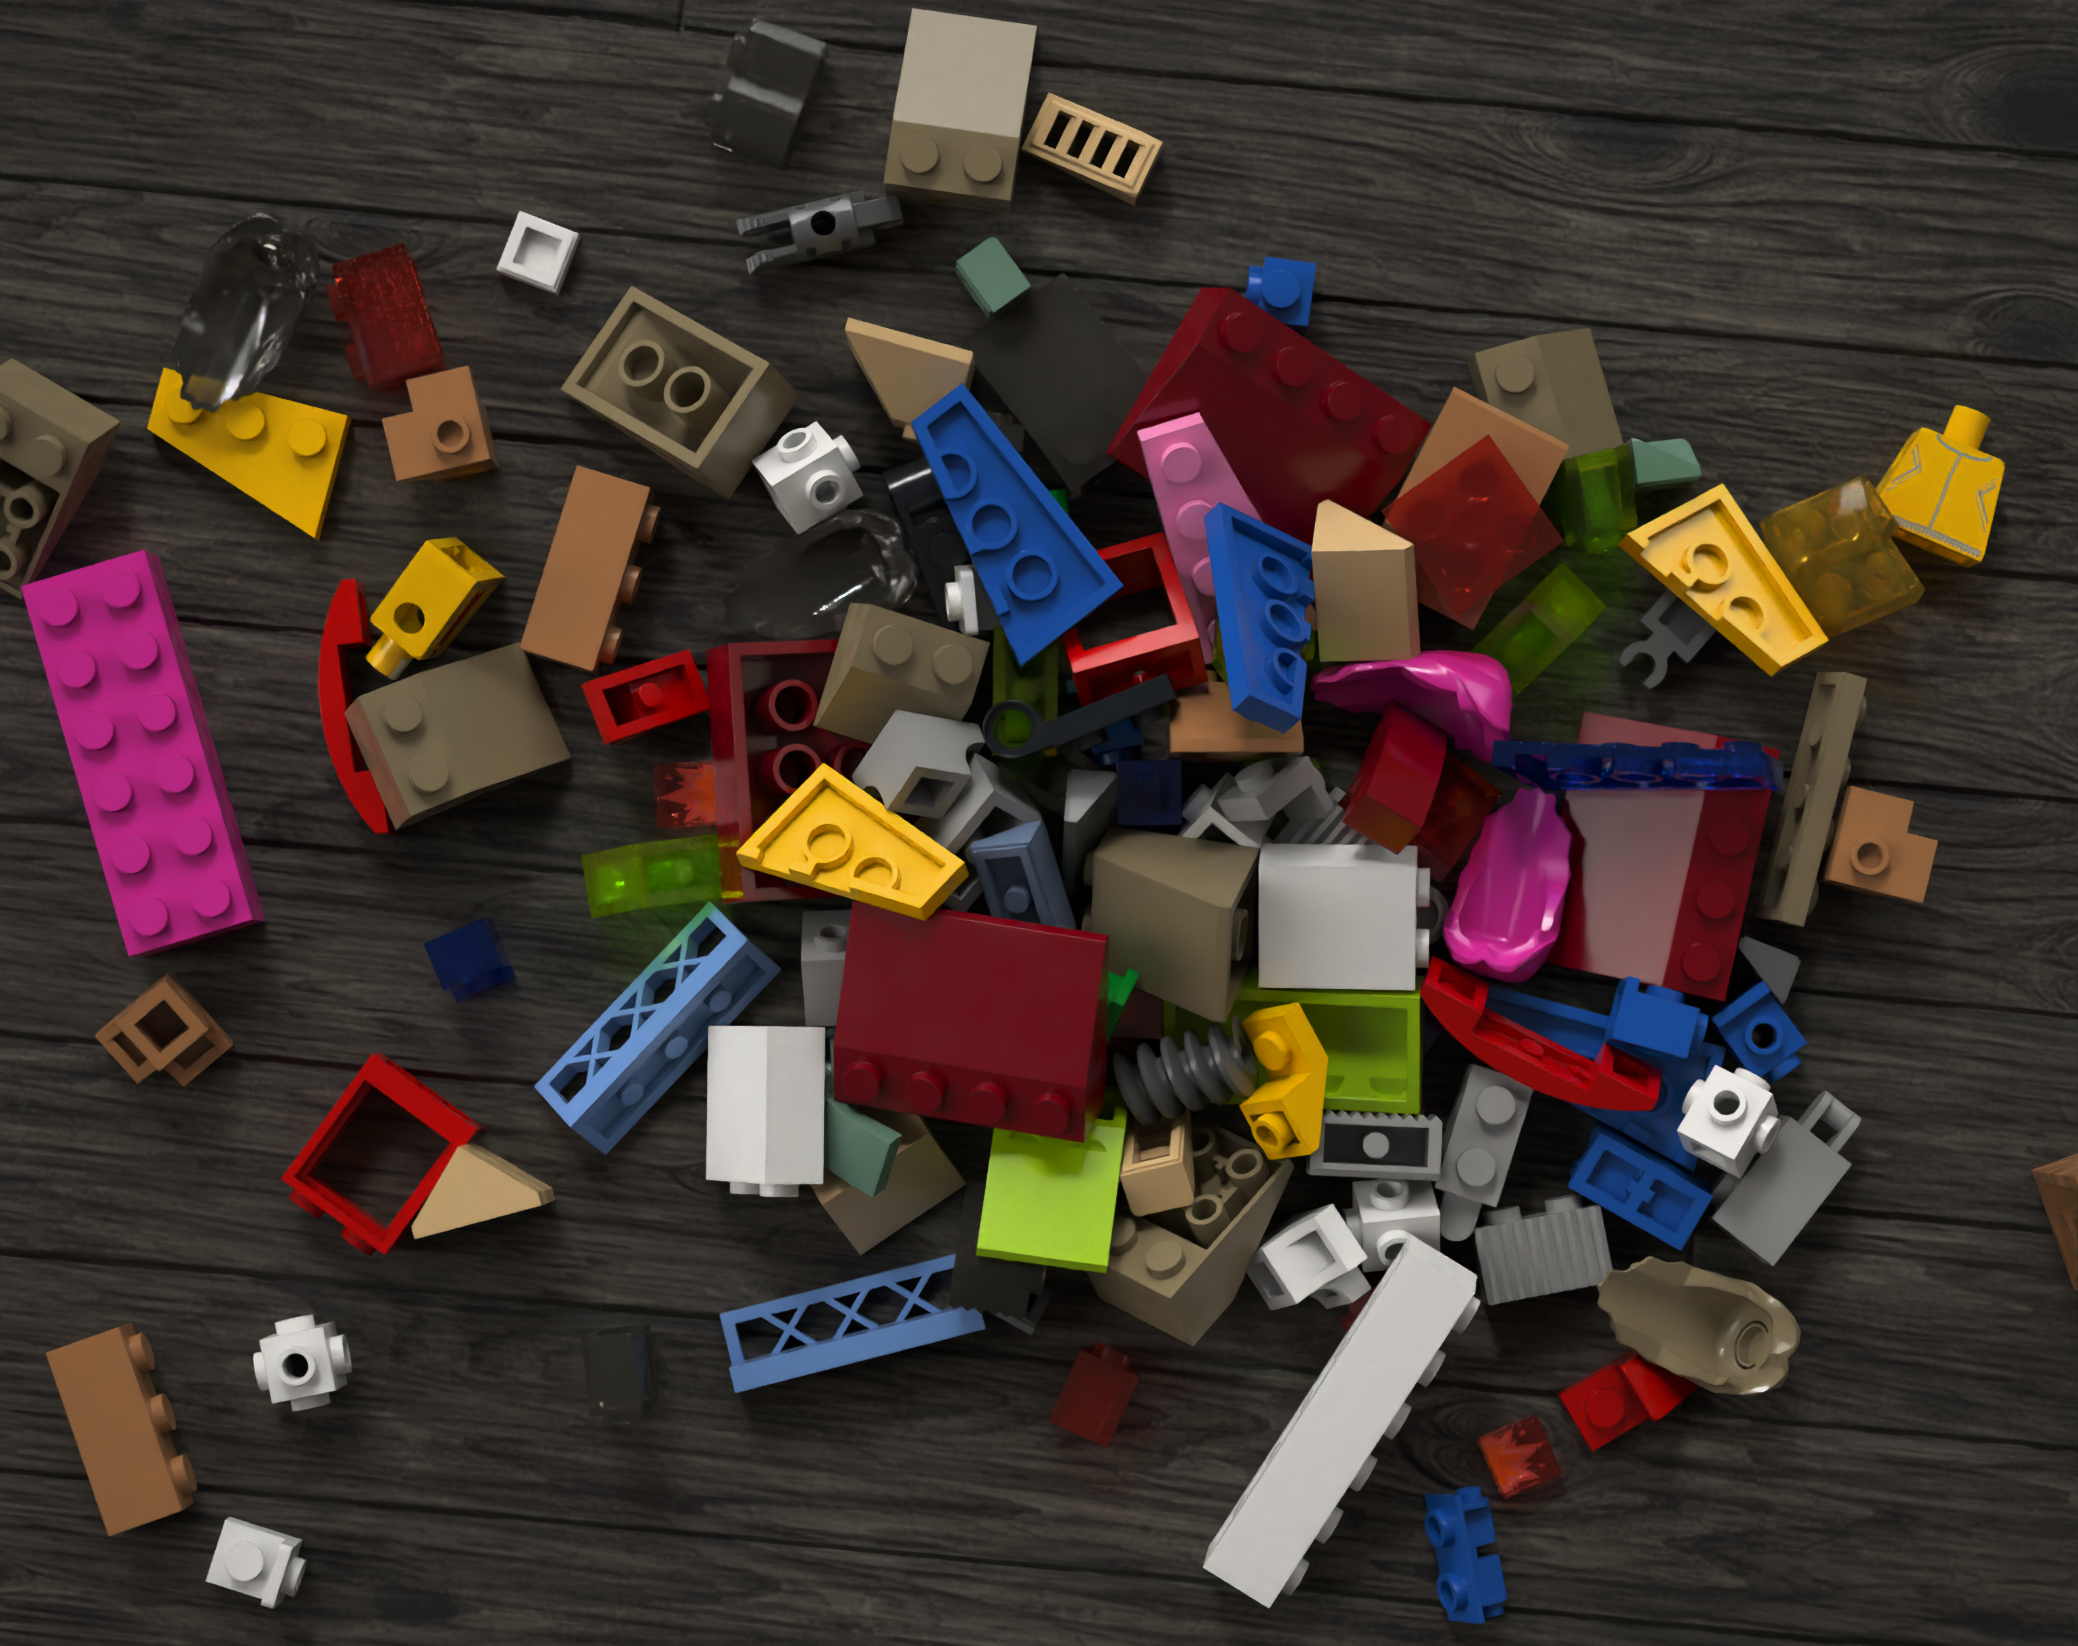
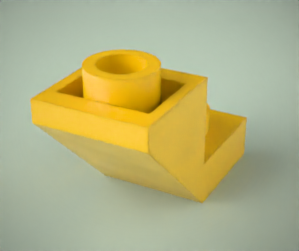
[1239,1002,1328,1160]

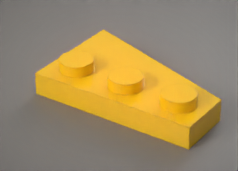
[147,367,351,541]
[1617,483,1829,677]
[736,763,969,921]

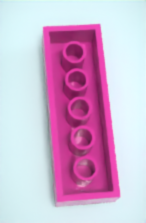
[21,549,266,957]

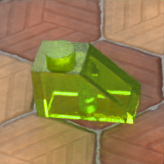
[1551,444,1638,555]
[1470,562,1607,699]
[992,626,1058,757]
[581,834,722,919]

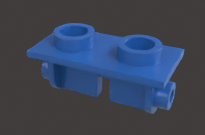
[1424,1485,1508,1624]

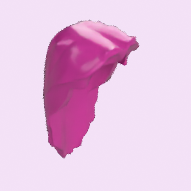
[1310,650,1513,762]
[1443,787,1573,983]

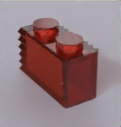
[326,243,449,394]

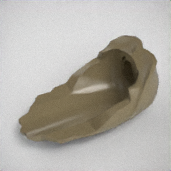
[1595,1256,1801,1396]

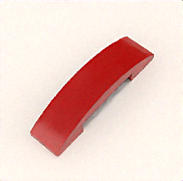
[318,578,398,836]
[1419,955,1662,1111]

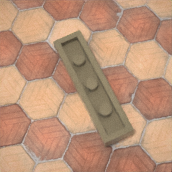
[1754,672,1867,927]

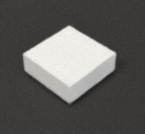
[497,211,581,296]

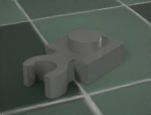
[1616,588,1717,690]

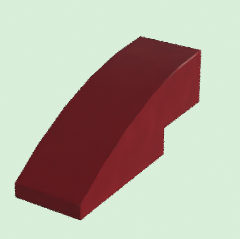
[1342,698,1447,855]

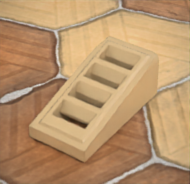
[1021,93,1163,206]
[1120,1108,1195,1216]

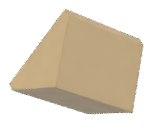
[1311,499,1421,662]
[810,1105,967,1255]
[412,1142,555,1239]

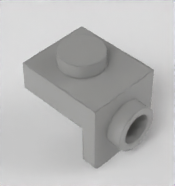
[1217,756,1335,822]

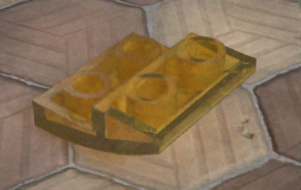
[1760,474,1925,639]

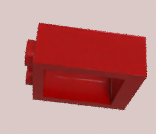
[1060,532,1209,707]
[281,1053,484,1256]

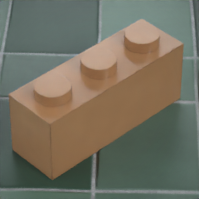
[519,465,662,676]
[46,1322,197,1536]

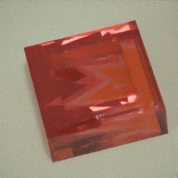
[653,761,717,829]
[1476,1413,1562,1499]

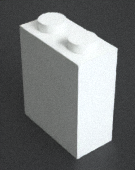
[1259,843,1430,990]
[706,1026,825,1197]

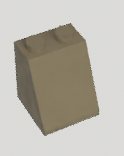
[1081,826,1260,1023]

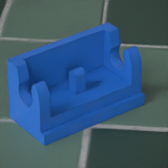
[1568,1120,1713,1251]

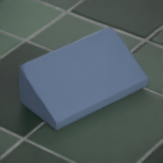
[969,820,1076,930]

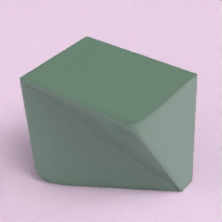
[956,237,1032,322]
[1624,438,1701,493]

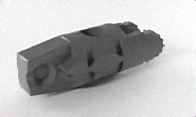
[736,190,904,275]

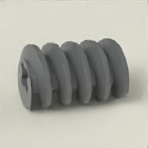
[1113,1015,1259,1126]

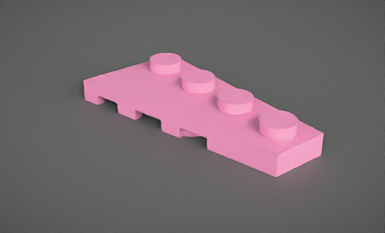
[1137,412,1317,664]

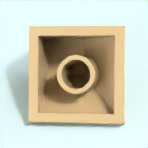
[845,318,975,445]

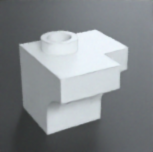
[1247,1204,1372,1310]

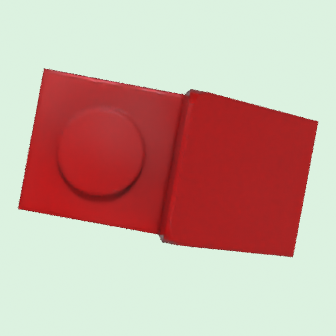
[581,649,710,746]
[1557,1349,1699,1452]

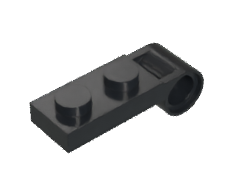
[883,456,1003,639]
[982,673,1179,760]

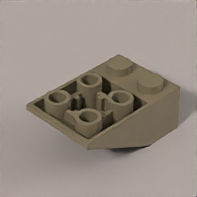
[0,358,121,599]
[1086,1117,1294,1346]

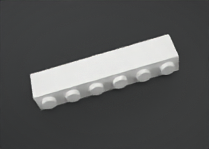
[1203,1235,1480,1608]

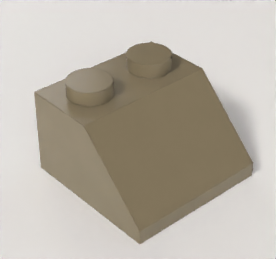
[1467,328,1625,469]
[813,603,990,745]

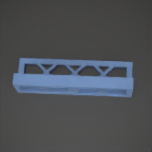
[534,901,781,1155]
[719,1250,986,1393]

